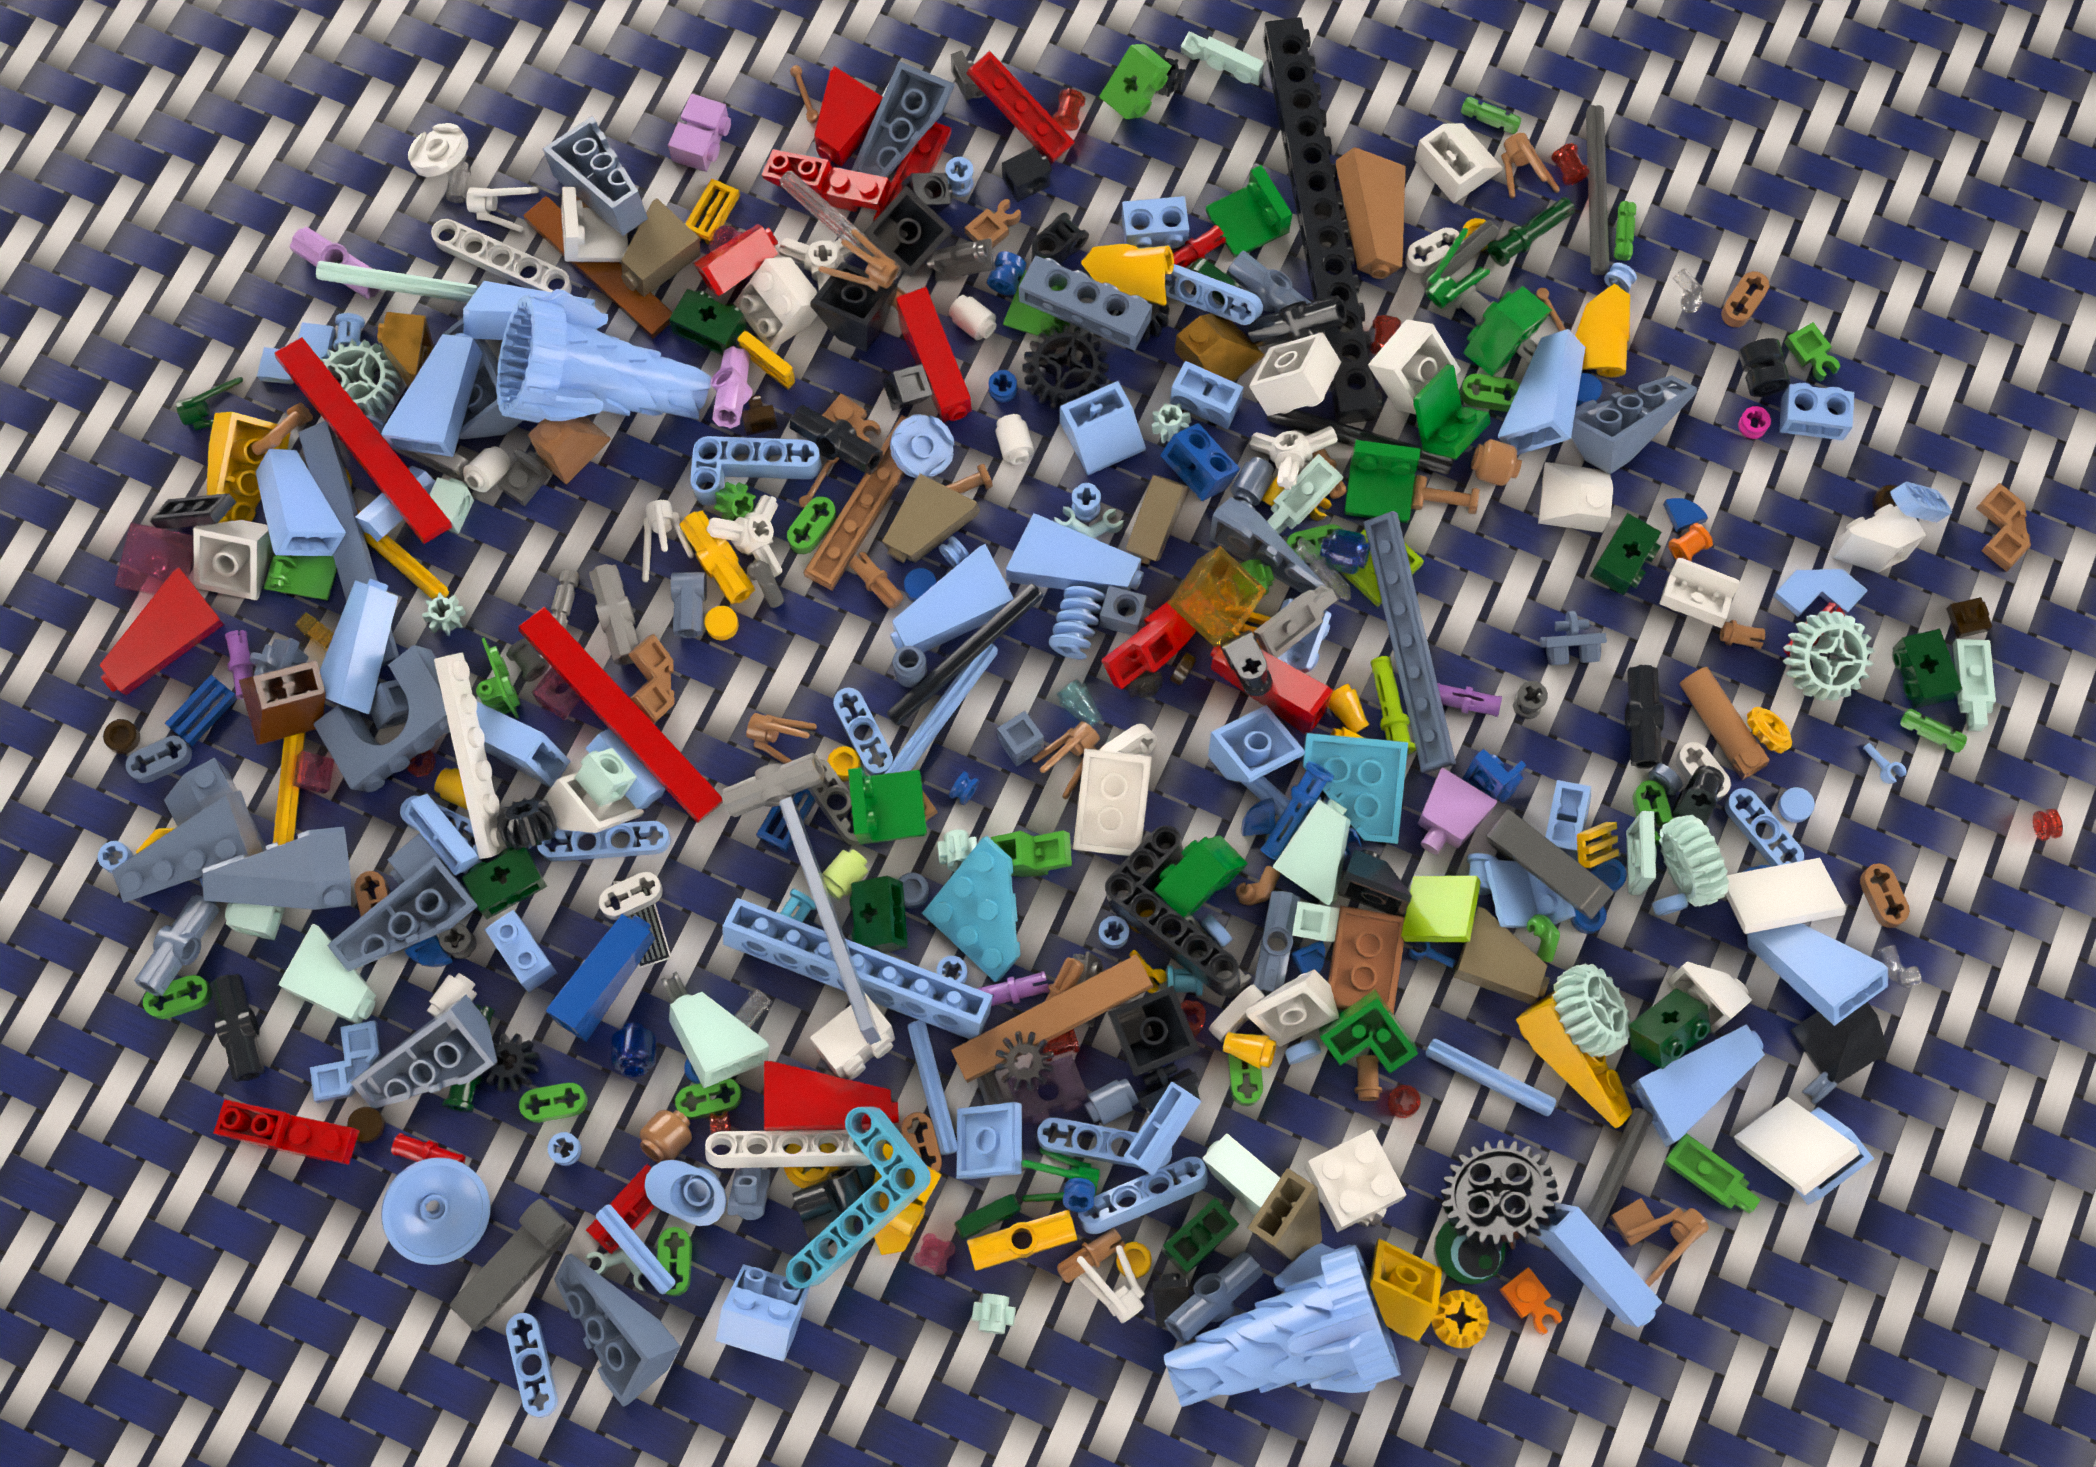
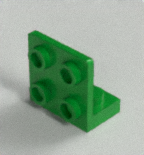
[1205,165,1293,258]
[1413,364,1491,459]
[1344,440,1421,523]
[848,767,927,845]

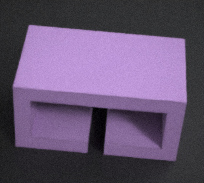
[668,94,731,172]

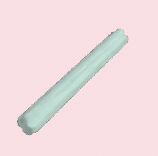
[316,261,478,303]

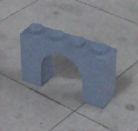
[313,645,450,792]

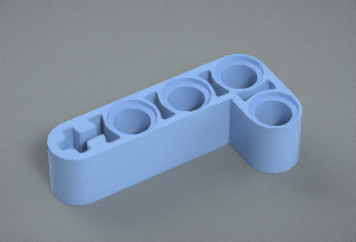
[690,436,822,506]

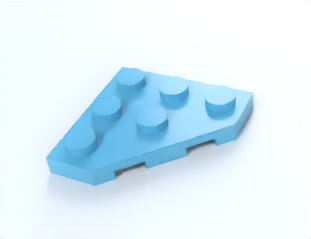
[1302,733,1408,844]
[922,836,1021,982]

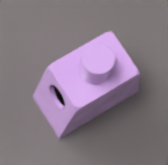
[1418,767,1497,855]

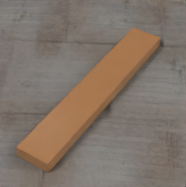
[803,415,907,591]
[951,954,1153,1083]

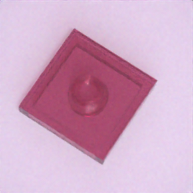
[115,523,194,595]

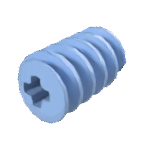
[1049,586,1106,659]

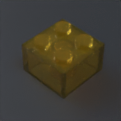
[1168,546,1267,647]

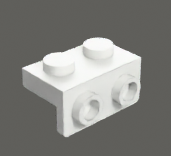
[1659,558,1740,628]

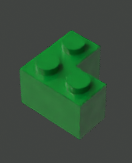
[1463,286,1552,377]
[1154,835,1248,918]
[1319,990,1418,1074]

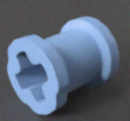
[945,157,974,197]
[333,313,365,351]
[1072,483,1101,522]
[1467,853,1498,895]

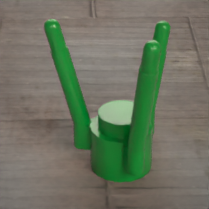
[1425,228,1490,309]
[1021,1147,1100,1202]

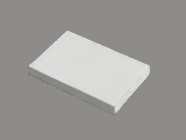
[1073,748,1152,856]
[1725,858,1846,934]
[1734,1097,1860,1195]

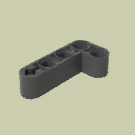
[1486,809,1614,919]
[450,1198,574,1332]

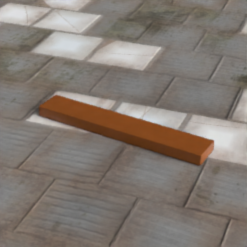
[523,196,673,339]

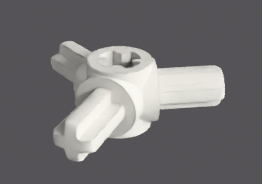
[779,230,863,290]
[1249,426,1338,490]
[707,495,782,578]

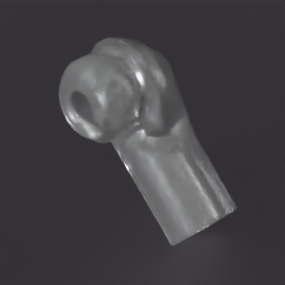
[1673,268,1704,313]
[1879,945,1922,988]

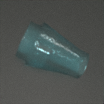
[1057,679,1103,727]

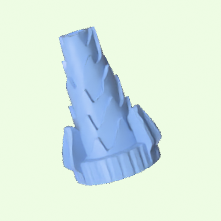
[496,289,711,423]
[1164,1243,1401,1407]

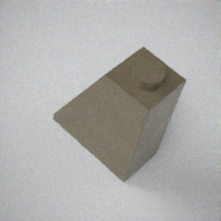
[621,198,700,297]
[882,473,980,563]
[1125,475,1190,564]
[1453,906,1550,1005]
[1248,1168,1322,1262]

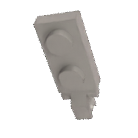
[1254,585,1338,658]

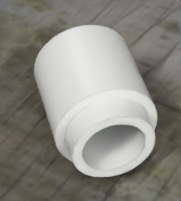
[949,295,997,340]
[995,414,1034,465]
[463,446,510,492]
[427,973,477,1017]

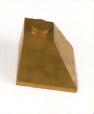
[377,312,434,387]
[1175,313,1265,382]

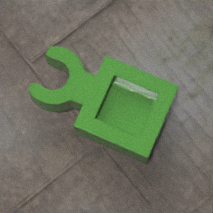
[1784,322,1840,382]

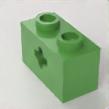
[1099,44,1172,119]

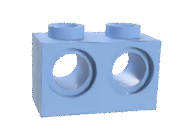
[1122,196,1189,249]
[1170,361,1244,429]
[1779,383,1854,440]
[1545,780,1591,861]
[484,910,557,992]

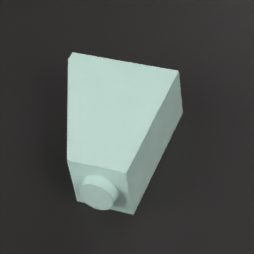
[1273,798,1351,906]
[278,924,376,1024]
[669,992,769,1088]
[1203,1133,1280,1216]

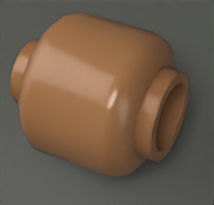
[1471,439,1522,486]
[639,1110,692,1163]

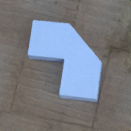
[257,322,336,384]
[1773,569,1868,617]
[310,1020,382,1103]

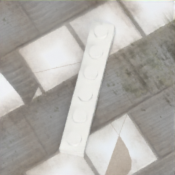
[434,652,507,859]

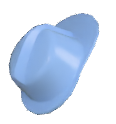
[644,1160,727,1226]

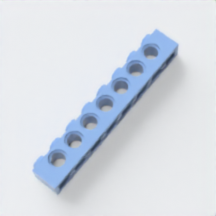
[723,898,993,1040]

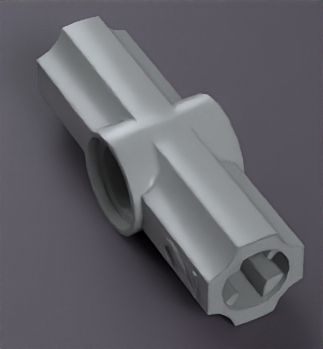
[589,564,639,665]
[722,753,826,817]

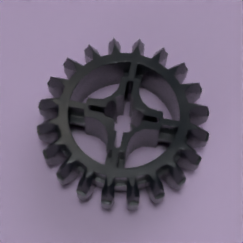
[1022,324,1109,410]

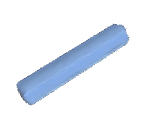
[596,1204,675,1294]

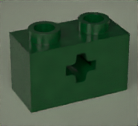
[669,288,747,356]
[1590,513,1662,595]
[1892,628,1963,709]
[462,847,548,920]
[849,875,908,953]
[1628,988,1711,1069]
[1161,1198,1239,1277]

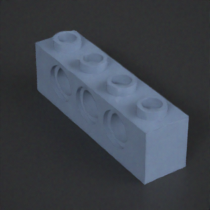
[1019,255,1152,351]

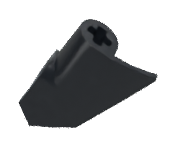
[792,1164,876,1247]

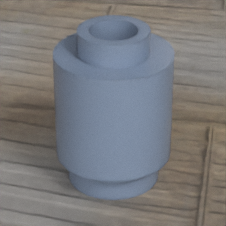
[1230,457,1274,506]
[892,646,928,688]
[1084,1078,1139,1126]

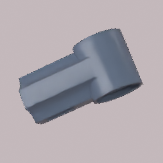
[671,572,707,638]

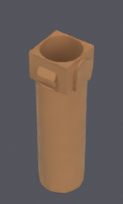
[1679,667,1770,780]

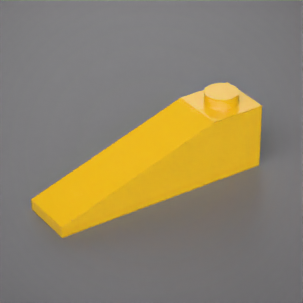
[206,412,291,523]
[1516,991,1632,1128]

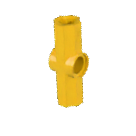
[679,510,755,605]
[967,1210,1077,1271]

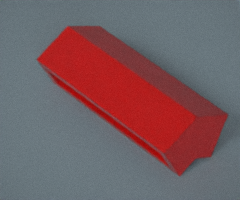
[586,1164,655,1254]

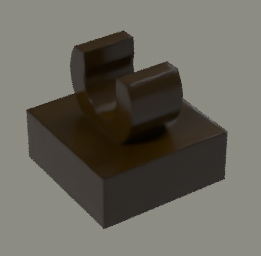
[742,395,778,436]
[1946,597,1993,639]

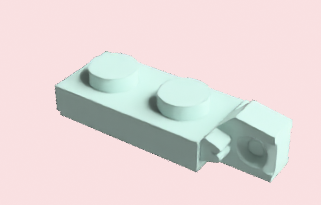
[1181,31,1264,86]
[1267,454,1344,534]
[1953,639,1996,731]

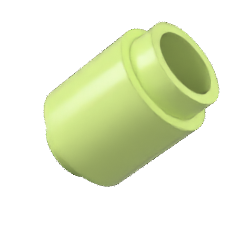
[822,849,868,901]

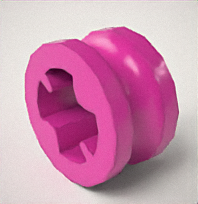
[1738,406,1771,439]

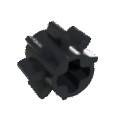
[1155,56,1185,97]

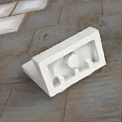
[561,187,628,262]

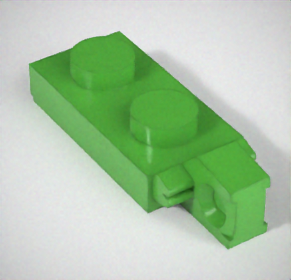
[1663,1134,1761,1214]

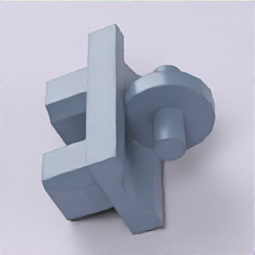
[1540,611,1607,665]
[249,638,309,676]
[727,1167,771,1220]

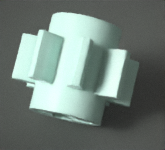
[1152,403,1191,443]
[422,592,466,636]
[937,829,977,871]
[972,1294,1016,1334]

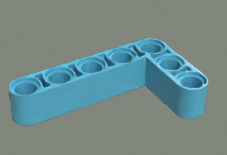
[786,1106,931,1289]

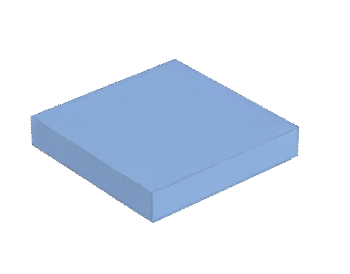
[957,1102,1022,1180]

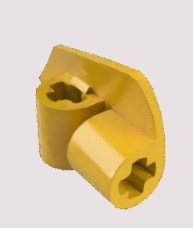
[1081,244,1174,306]
[1575,283,1630,378]
[873,1143,942,1255]

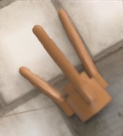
[1501,133,1560,199]
[818,229,899,291]
[746,713,817,764]
[1032,721,1100,799]
[1626,1207,1709,1287]

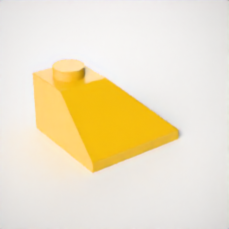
[1370,1238,1442,1341]

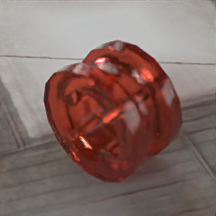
[406,749,436,776]
[2033,808,2063,841]
[1388,1085,1421,1119]
[710,1111,731,1135]

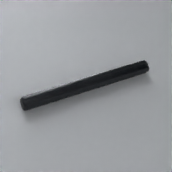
[1267,409,1454,475]
[887,584,1043,726]

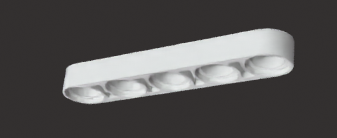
[431,219,572,294]
[705,1130,872,1168]

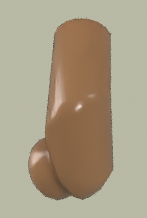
[1236,866,1281,906]

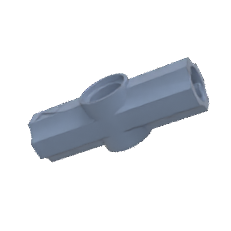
[1226,250,1311,312]
[1253,891,1301,996]
[134,894,220,997]
[1164,1251,1263,1345]

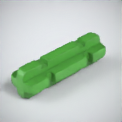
[1461,97,1522,134]
[1614,201,1637,261]
[1900,709,1967,753]

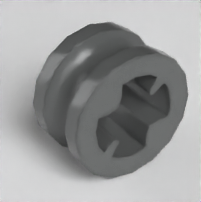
[661,971,688,1003]

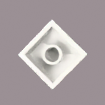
[1538,462,1613,533]
[193,520,273,600]
[543,772,644,833]
[1667,962,1752,1033]
[1245,969,1339,1047]

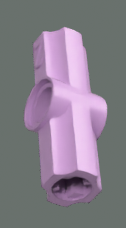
[290,227,381,300]
[710,346,753,429]

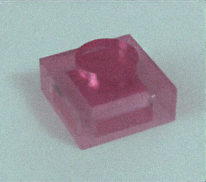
[292,751,334,794]

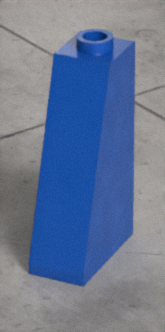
[546,914,655,1042]

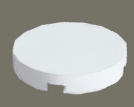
[408,123,468,177]

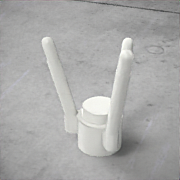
[466,187,539,232]
[642,500,694,583]
[1077,1245,1145,1323]

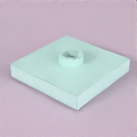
[1626,811,1657,895]

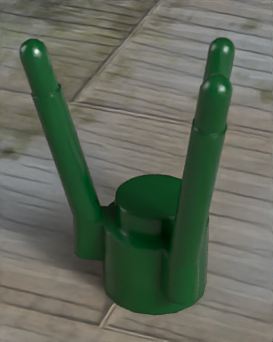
[176,377,243,430]

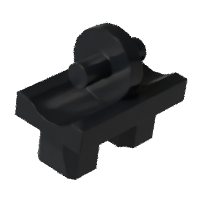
[1135,1062,1200,1116]

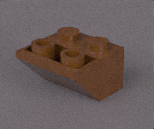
[239,660,326,745]

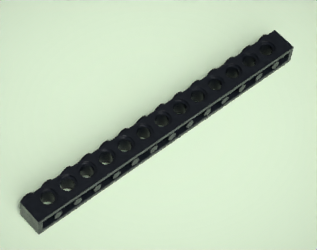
[1263,17,1382,424]

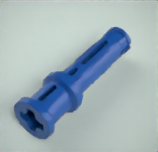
[1260,761,1334,860]

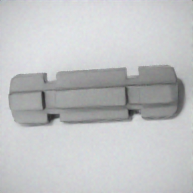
[551,569,580,629]

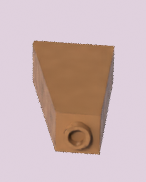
[1336,147,1406,279]

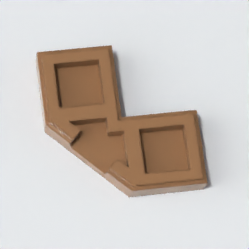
[1976,483,2031,572]
[628,634,674,723]

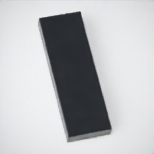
[150,493,236,529]

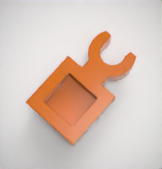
[1499,1267,1562,1335]

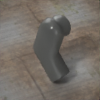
[747,560,784,608]

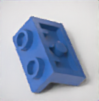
[1462,749,1527,803]

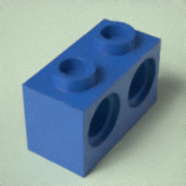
[1160,423,1240,501]

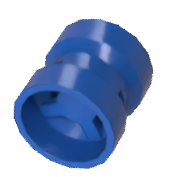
[986,251,1027,295]

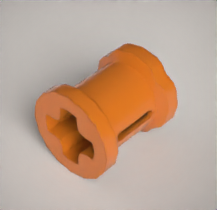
[1668,523,1713,561]

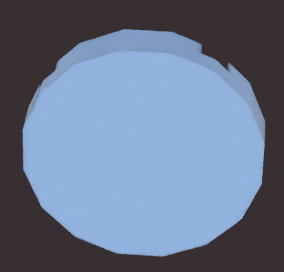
[890,414,954,478]

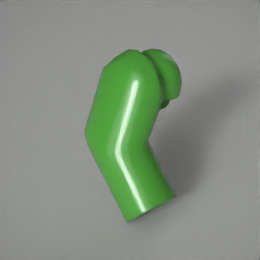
[1527,914,1560,962]

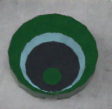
[1433,1221,1506,1286]

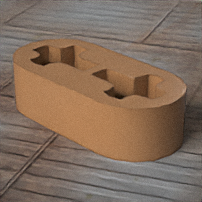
[1721,271,1769,327]
[1860,863,1910,928]
[354,871,390,917]
[902,1112,942,1173]

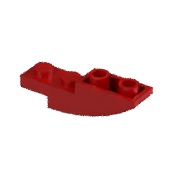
[762,149,891,212]
[1101,582,1208,689]
[213,1099,359,1165]

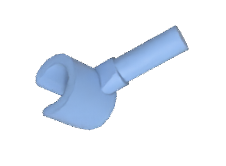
[1863,743,1906,784]

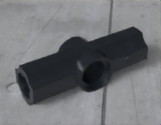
[1248,295,1347,347]
[790,405,883,475]
[1625,665,1664,769]
[210,974,265,1082]

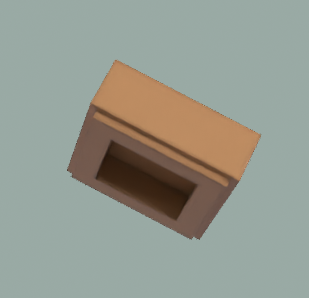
[1610,1198,1661,1247]

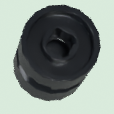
[1738,338,1791,397]

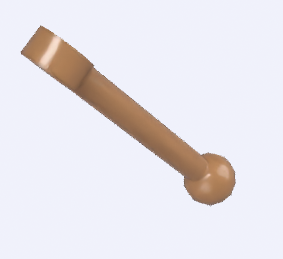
[790,65,819,123]
[1536,288,1566,331]
[799,457,839,509]

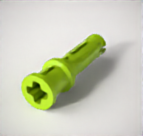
[1370,656,1416,755]

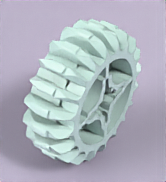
[320,339,401,417]
[1783,611,1875,701]
[1659,815,1729,907]
[1553,963,1631,1057]

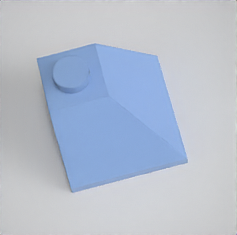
[1208,705,1305,783]

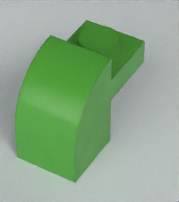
[991,830,1072,877]

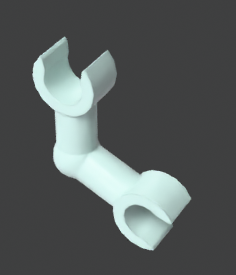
[1054,507,1124,539]
[585,1248,646,1292]

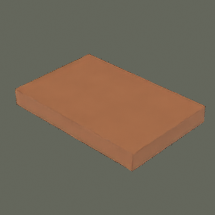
[1328,905,1405,1014]

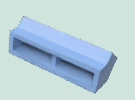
[356,466,436,542]
[585,728,665,809]
[404,794,482,875]
[1124,1082,1201,1176]

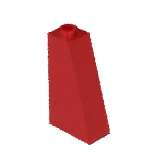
[896,286,972,422]
[99,567,225,695]
[1210,633,1333,735]
[764,1061,899,1131]

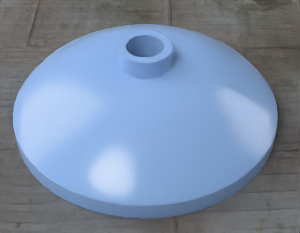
[381,1158,490,1265]

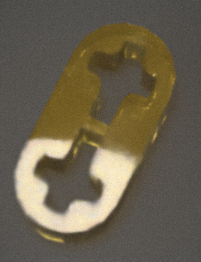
[294,612,334,652]

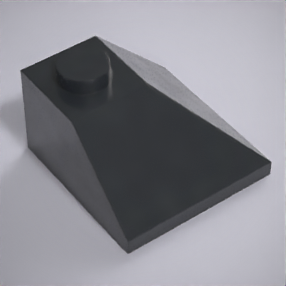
[864,186,953,277]
[810,262,898,352]
[1338,849,1412,916]
[1108,985,1200,1077]
[1790,1002,1888,1084]

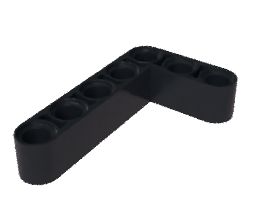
[1105,825,1241,996]

